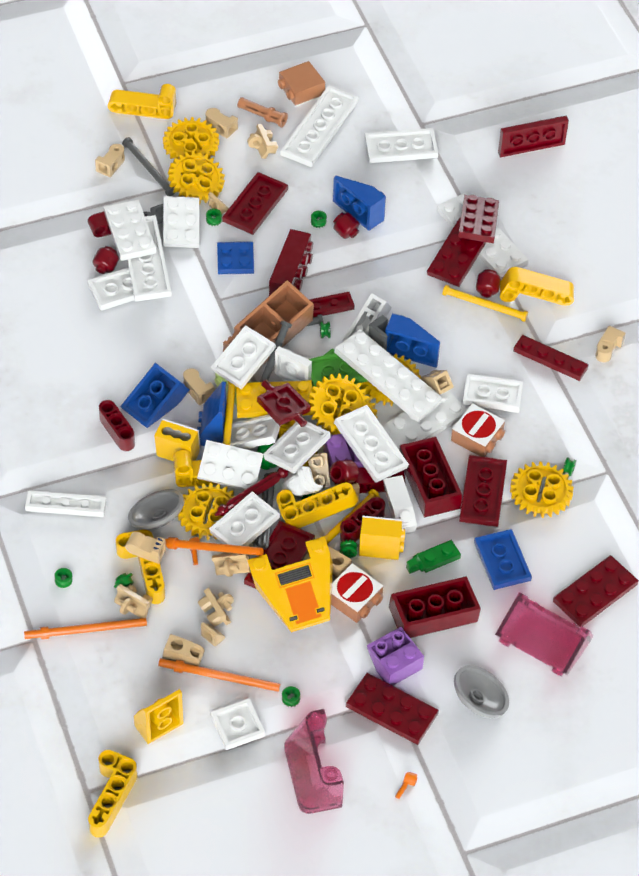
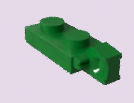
[406,540,461,574]

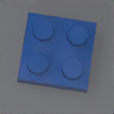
[217,242,254,274]

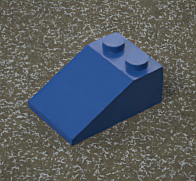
[333,176,386,231]
[385,313,440,368]
[120,363,190,428]
[197,382,226,446]

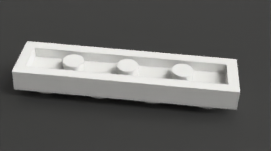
[25,491,106,517]

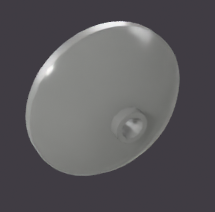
[128,489,185,530]
[454,665,509,718]

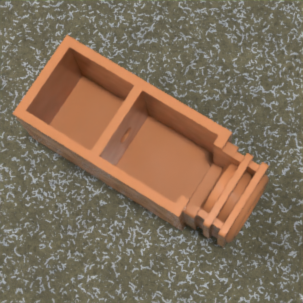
[223,280,314,366]

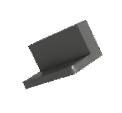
[368,315,388,351]

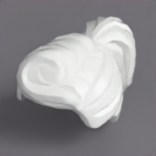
[282,466,323,496]

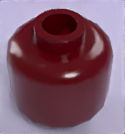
[333,212,360,239]
[92,246,119,274]
[476,269,501,298]
[330,459,359,485]

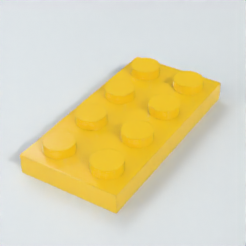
[236,380,314,418]

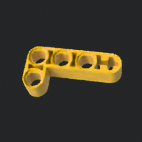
[108,84,176,119]
[500,267,574,306]
[173,450,218,487]
[276,483,358,528]
[116,529,165,604]
[88,750,137,837]

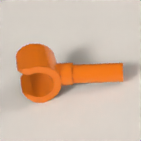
[189,537,200,565]
[395,772,417,799]

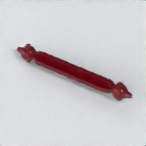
[214,467,289,517]

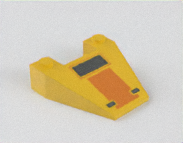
[247,536,333,632]

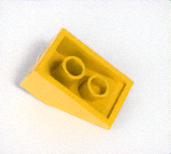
[134,689,183,744]

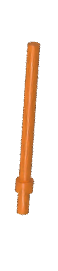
[155,537,263,556]
[24,618,147,640]
[158,658,281,692]

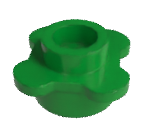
[114,573,134,588]

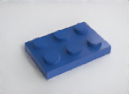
[474,529,532,590]

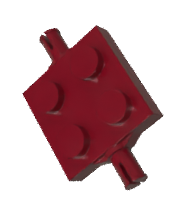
[257,380,311,427]

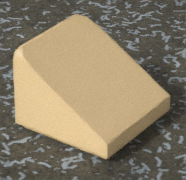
[208,192,229,214]
[201,622,225,647]

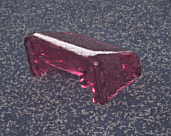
[495,592,594,677]
[284,709,344,814]

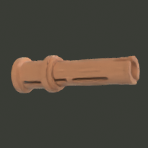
[237,97,288,128]

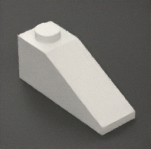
[343,293,392,341]
[383,475,417,533]

